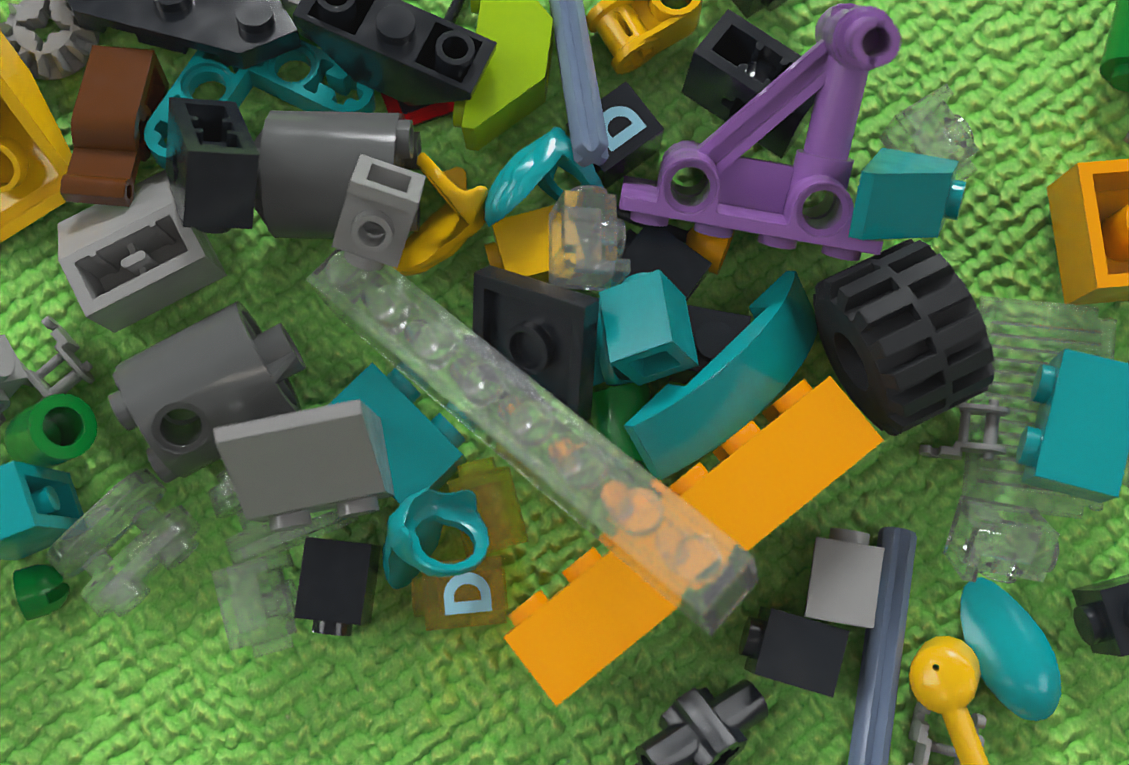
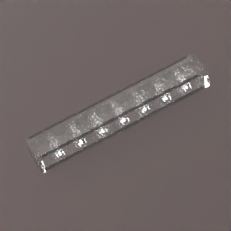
[306,249,759,636]

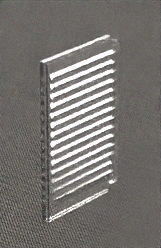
[961,296,1117,519]

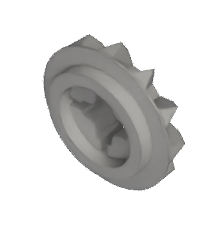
[0,0,100,80]

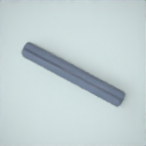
[549,0,609,167]
[848,526,917,765]

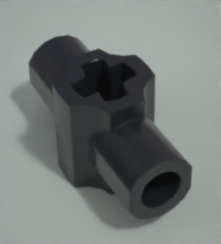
[635,679,768,765]

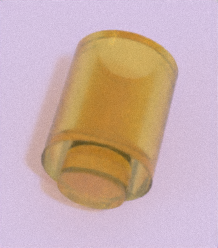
[447,457,529,559]

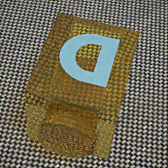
[411,555,509,631]

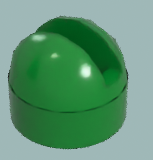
[13,564,70,621]

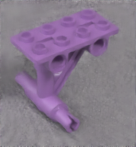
[619,3,901,261]

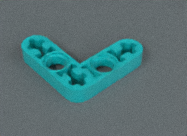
[144,39,376,169]

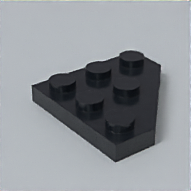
[67,0,302,69]

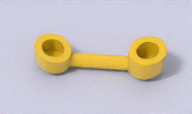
[908,636,989,765]

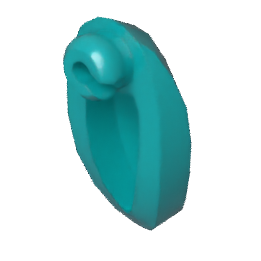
[960,577,1061,721]

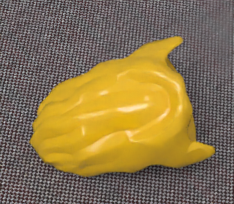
[388,152,488,276]

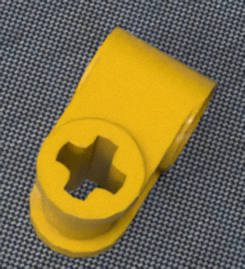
[586,0,703,75]

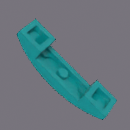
[624,271,818,480]

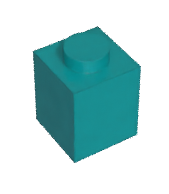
[599,270,699,386]

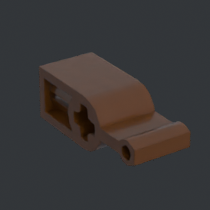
[60,45,169,207]

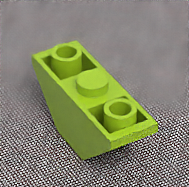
[453,0,553,151]

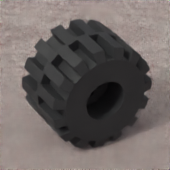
[813,239,995,436]

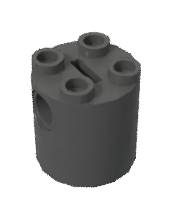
[254,110,421,239]
[108,301,306,483]

